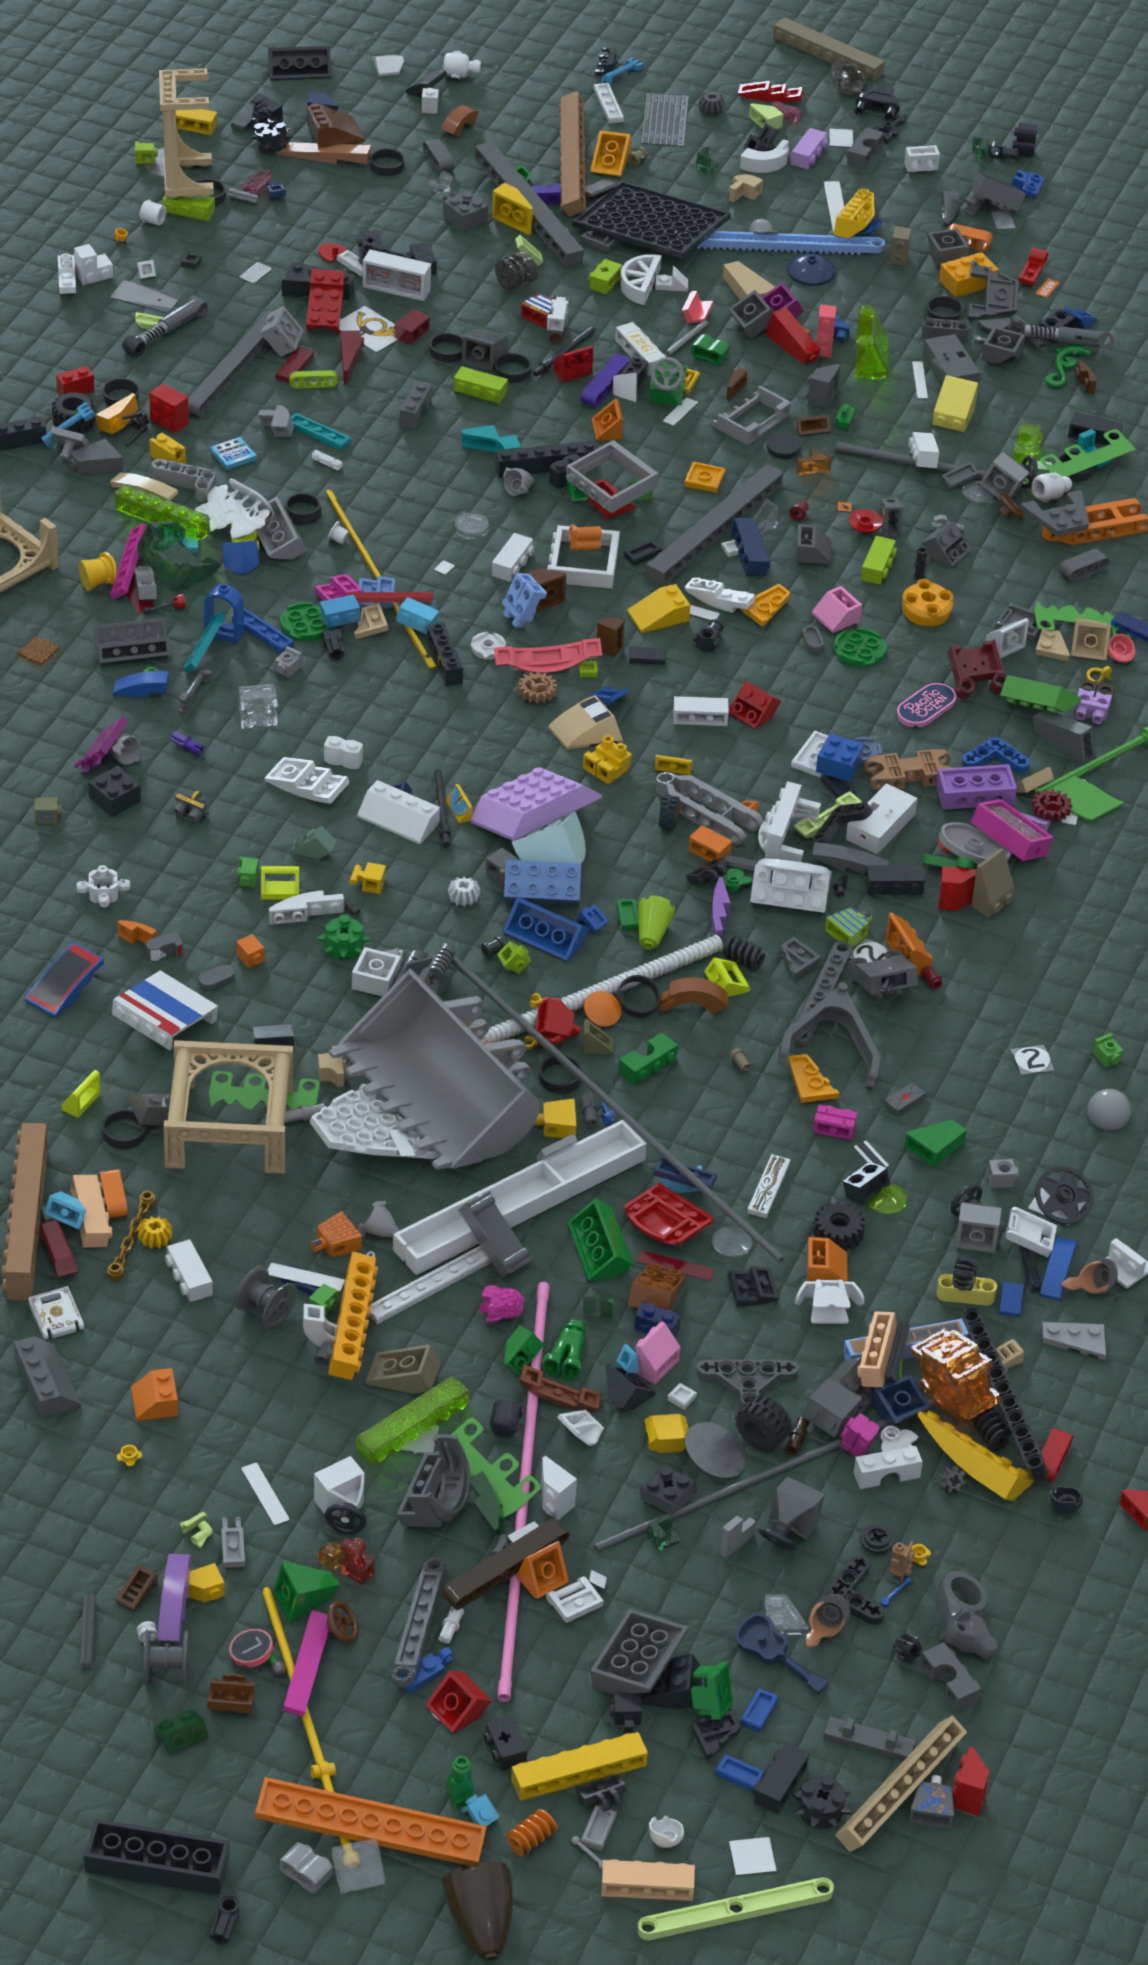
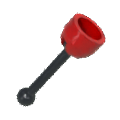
[143,594,186,614]

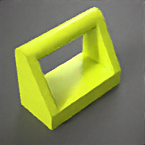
[261,866,299,900]
[704,957,750,997]
[62,1070,101,1118]

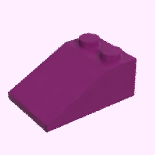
[762,282,804,318]

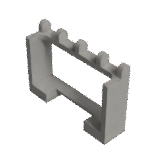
[712,386,791,445]

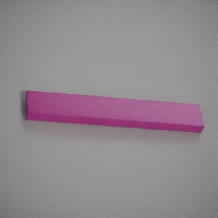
[110,523,148,600]
[282,1610,328,1717]

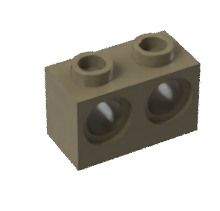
[890,226,911,266]

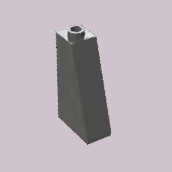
[1033,709,1096,765]

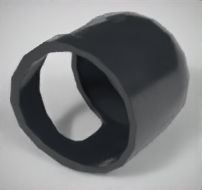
[489,1399,524,1437]

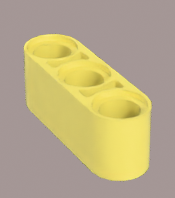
[936,1274,997,1306]

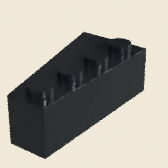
[282,262,354,300]

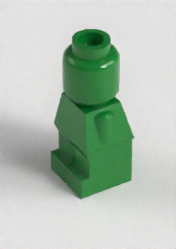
[446,1756,475,1808]

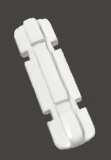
[312,450,343,470]

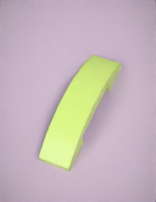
[794,791,862,838]

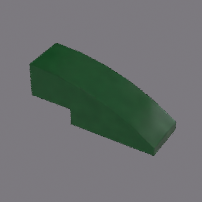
[469,1471,505,1536]

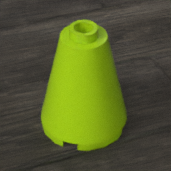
[638,895,675,950]

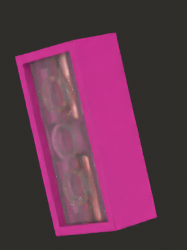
[971,799,1054,861]

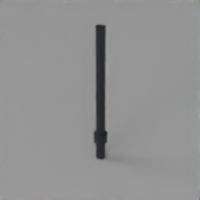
[533,326,596,377]
[434,769,451,847]

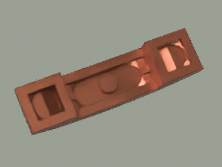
[519,1365,602,1411]

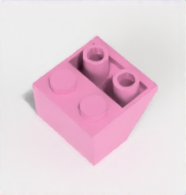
[812,586,862,633]
[635,1321,680,1385]

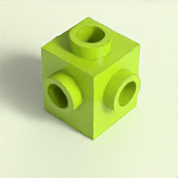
[497,941,531,974]

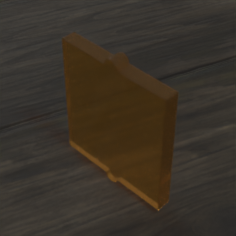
[17,636,60,666]

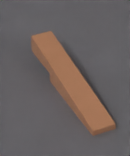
[276,142,371,164]

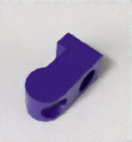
[532,183,560,204]

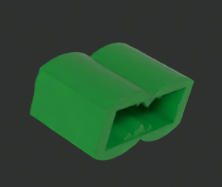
[691,335,730,365]

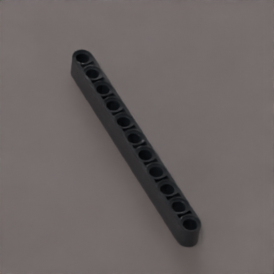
[962,1308,1048,1481]

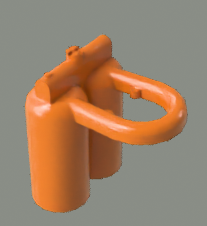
[569,524,602,551]

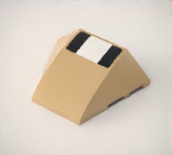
[548,695,623,750]

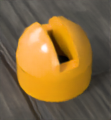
[114,228,128,242]

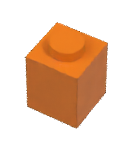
[236,934,265,968]

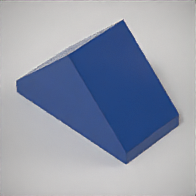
[999,1281,1024,1317]

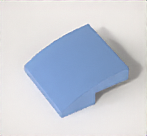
[358,576,395,609]

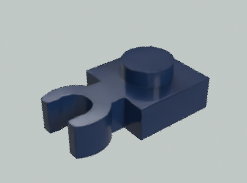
[267,180,286,199]

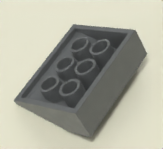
[590,1609,689,1694]

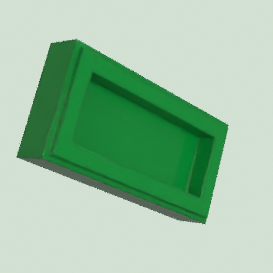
[616,899,639,931]

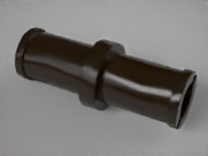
[785,1417,809,1456]

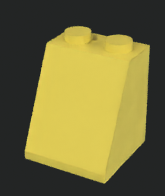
[932,375,978,432]

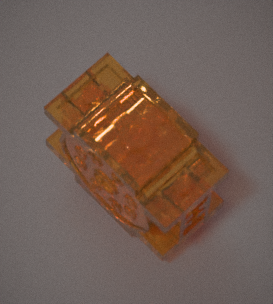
[911,1329,1002,1420]

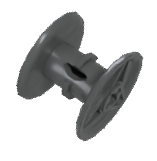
[234,1265,297,1329]
[144,1629,189,1686]

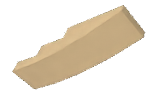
[110,473,179,502]

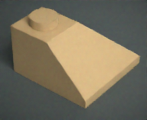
[1071,618,1111,660]

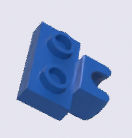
[1012,170,1045,199]

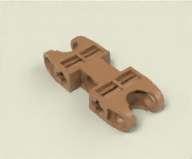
[864,749,953,791]

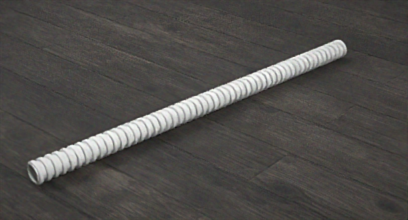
[481,935,723,1044]

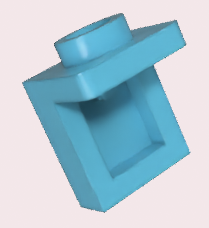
[461,1794,500,1826]

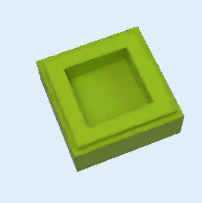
[579,661,598,678]

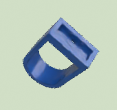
[204,584,244,644]

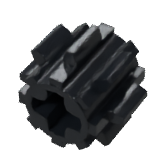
[893,1633,922,1662]

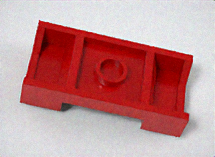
[306,269,345,334]

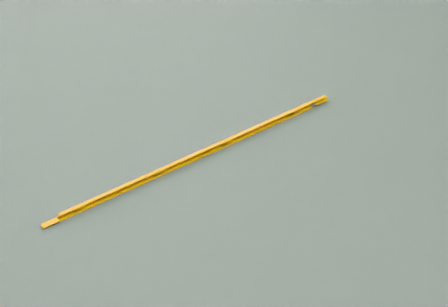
[326,489,436,670]

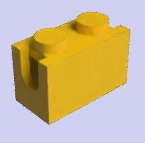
[150,433,186,464]

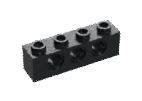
[427,622,463,686]

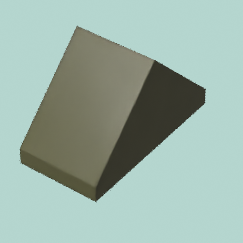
[583,1019,613,1055]

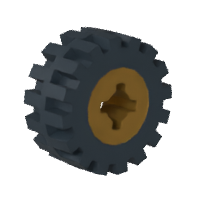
[659,794,680,829]

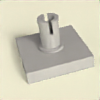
[50,426,91,460]

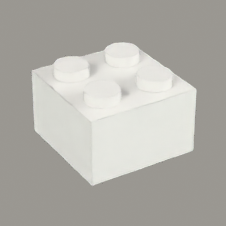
[352,947,401,997]

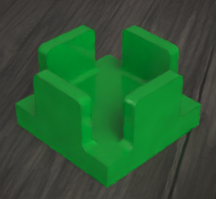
[691,1662,734,1720]

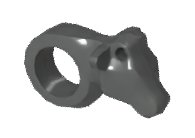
[933,1571,998,1660]

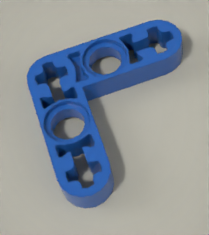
[962,737,1030,773]

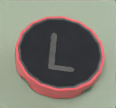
[229,1629,274,1667]

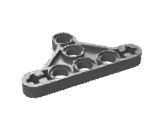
[696,1360,798,1408]

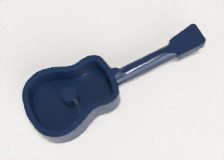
[735,1613,827,1694]

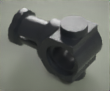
[693,618,724,652]

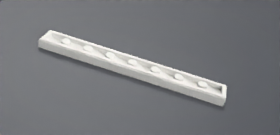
[368,1245,492,1324]

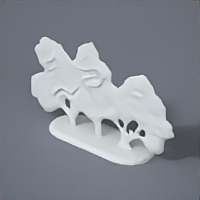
[193,478,273,539]

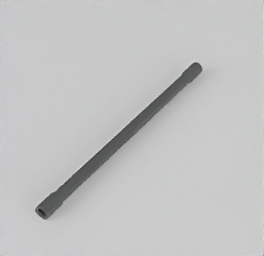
[835,441,987,479]

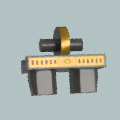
[173,791,209,823]

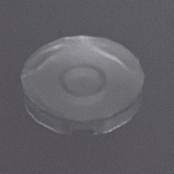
[454,512,489,539]

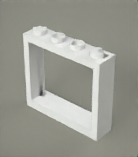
[547,525,620,589]

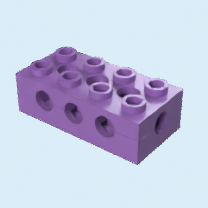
[936,764,1017,810]

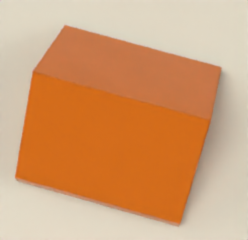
[591,398,623,441]
[516,1542,569,1599]

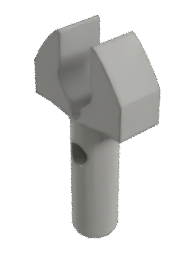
[932,514,964,532]

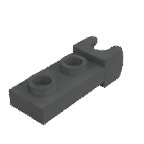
[963,193,989,216]

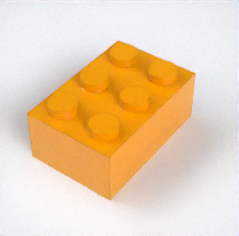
[939,252,999,297]

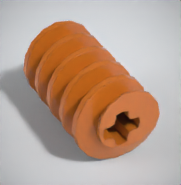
[507,1809,558,1857]

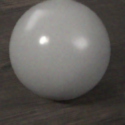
[1087,1089,1131,1130]

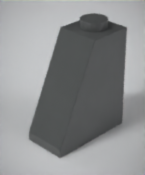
[69,439,123,475]

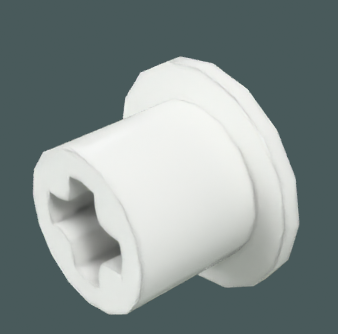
[327,521,349,545]

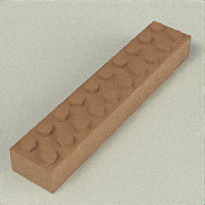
[2,1123,48,1300]

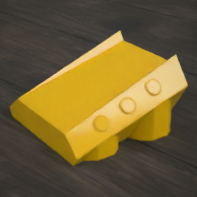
[644,1414,689,1453]

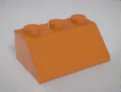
[886,913,933,976]

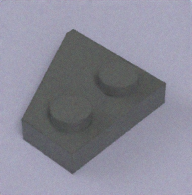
[780,937,821,979]

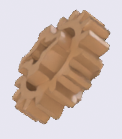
[518,672,557,703]

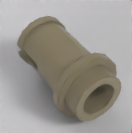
[730,1048,752,1073]

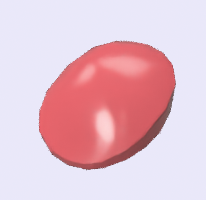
[1107,634,1135,663]

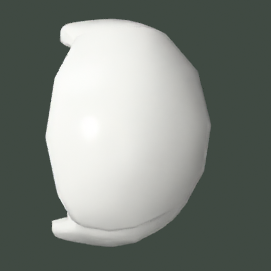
[649,1816,684,1848]

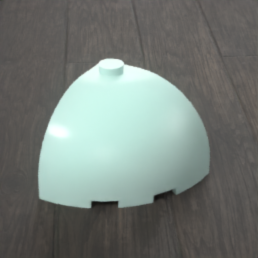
[512,812,586,863]

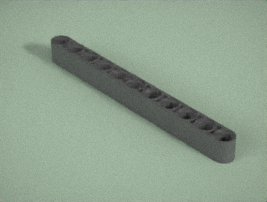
[188,310,273,417]

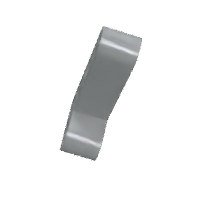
[152,459,216,502]

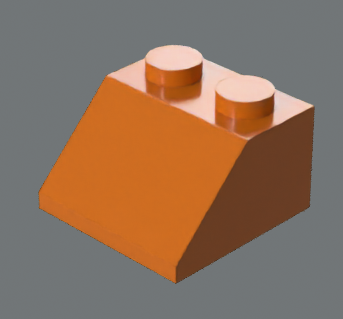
[131,1368,178,1421]

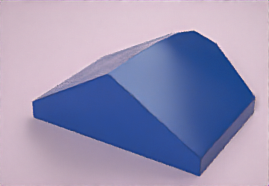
[1064,307,1098,329]
[222,540,259,574]
[589,686,630,708]

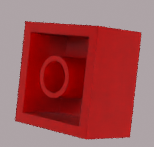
[149,383,189,433]

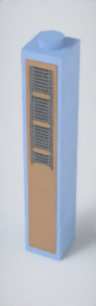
[843,1319,970,1360]

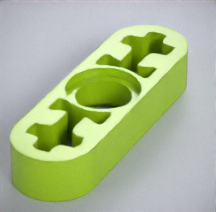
[289,370,338,389]

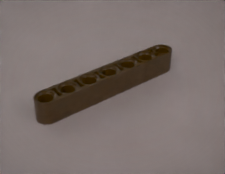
[441,1518,570,1610]

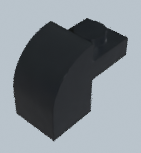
[743,123,779,152]

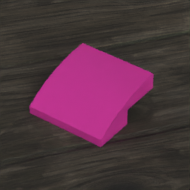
[315,574,363,601]

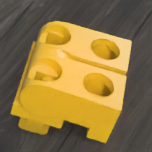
[583,735,632,785]

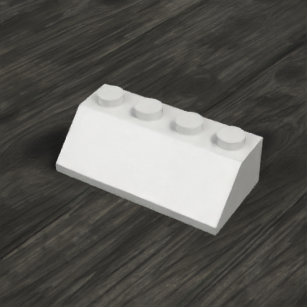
[357,780,440,845]

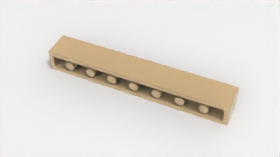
[835,1715,967,1852]

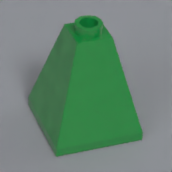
[273,1561,339,1623]

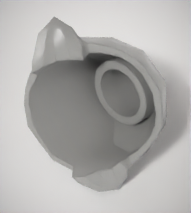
[503,467,534,496]
[110,735,142,765]
[358,1201,400,1238]

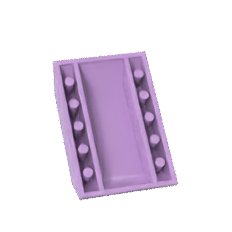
[470,767,602,841]

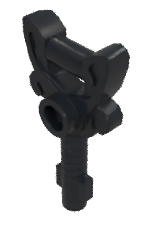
[870,113,907,144]

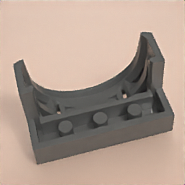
[397,1434,471,1527]

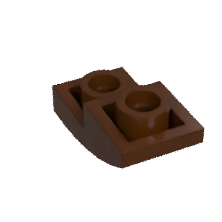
[1075,361,1096,394]

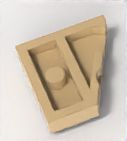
[354,603,389,639]
[1035,629,1070,661]

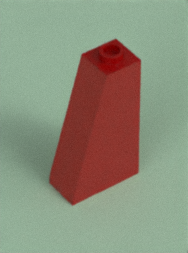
[765,307,820,365]

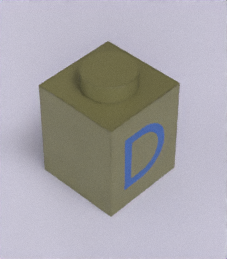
[35,797,62,824]

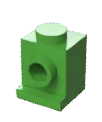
[237,857,259,888]
[1093,1033,1123,1067]
[309,1284,339,1320]

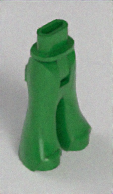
[542,1319,585,1380]

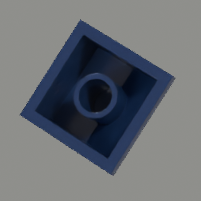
[871,1375,931,1424]

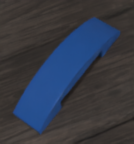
[1040,1237,1077,1301]

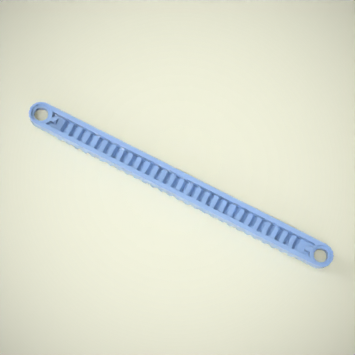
[697,231,885,255]

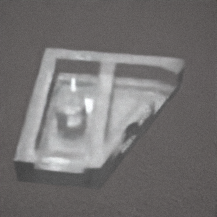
[764,1594,809,1635]

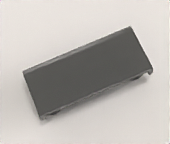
[458,1191,533,1279]

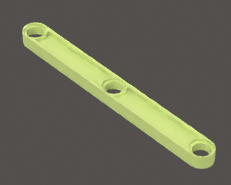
[637,1878,834,1940]

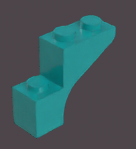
[461,425,521,453]

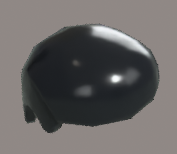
[1050,1486,1083,1515]

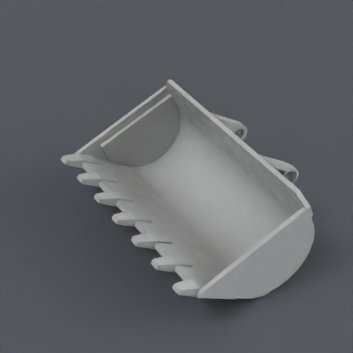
[328,969,539,1169]

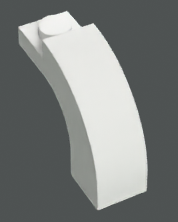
[740,139,790,173]

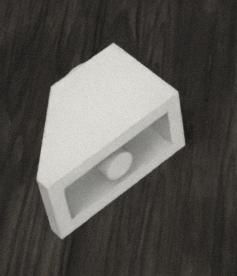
[422,88,439,114]

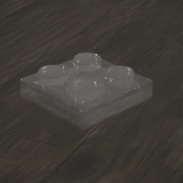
[331,1838,386,1893]

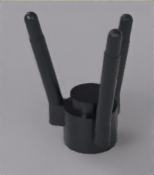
[120,411,149,446]

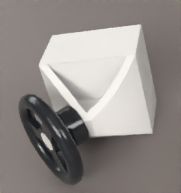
[314,1456,367,1534]

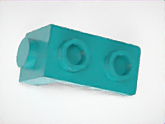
[1077,429,1111,468]

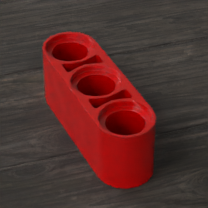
[1041,1428,1073,1482]

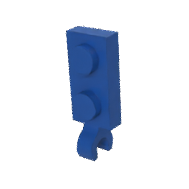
[399,1647,453,1694]

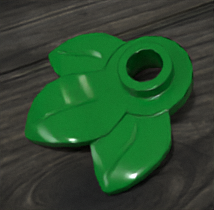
[717,868,753,892]

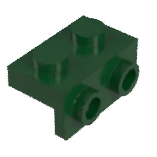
[153,1710,208,1754]

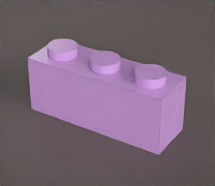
[791,128,828,170]

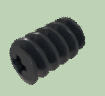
[723,935,765,971]
[970,1405,1011,1451]

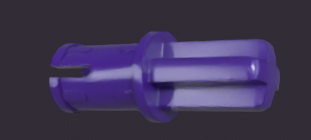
[170,731,205,756]

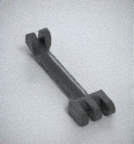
[179,669,212,714]

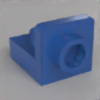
[576,904,609,933]

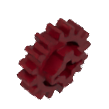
[1032,789,1072,822]

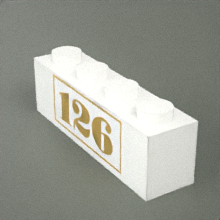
[615,322,667,376]

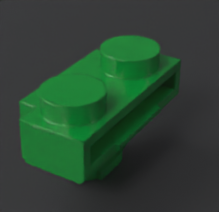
[835,403,856,430]

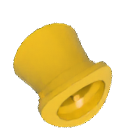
[78,552,116,591]

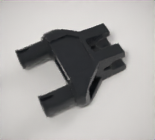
[854,84,900,121]

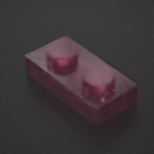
[771,101,803,123]
[242,170,273,193]

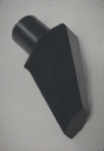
[833,875,848,896]

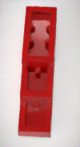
[738,81,804,102]

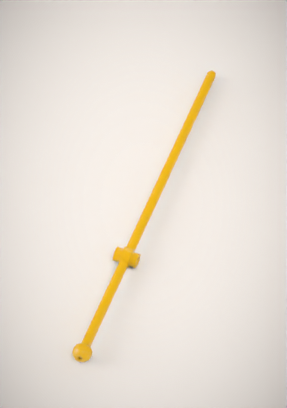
[263,1587,360,1868]

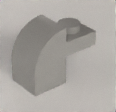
[258,405,294,437]

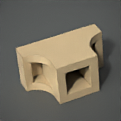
[318,1046,347,1088]

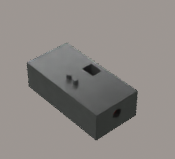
[923,334,980,386]

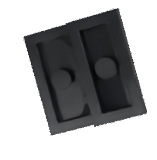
[406,70,447,94]
[727,1266,779,1306]

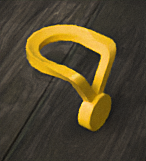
[1086,666,1112,685]

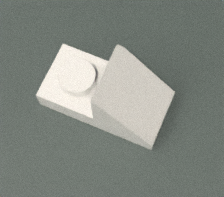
[655,266,688,292]

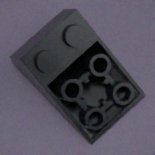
[641,1654,702,1709]

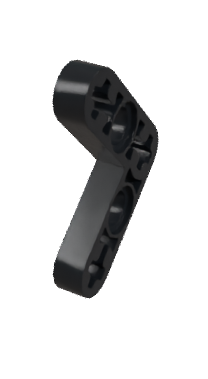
[812,802,873,844]
[827,1555,884,1625]

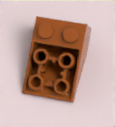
[628,1264,687,1316]

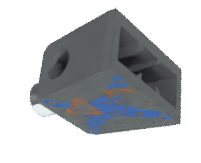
[909,1775,954,1829]

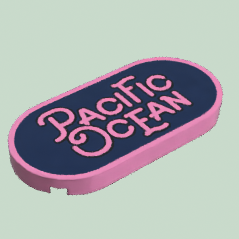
[897,683,956,728]

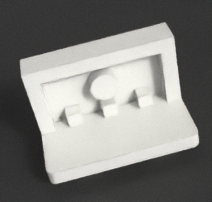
[1106,1238,1148,1288]

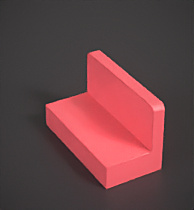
[682,291,713,323]

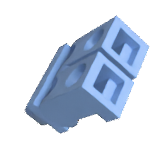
[502,573,547,628]

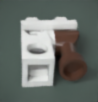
[547,297,568,344]

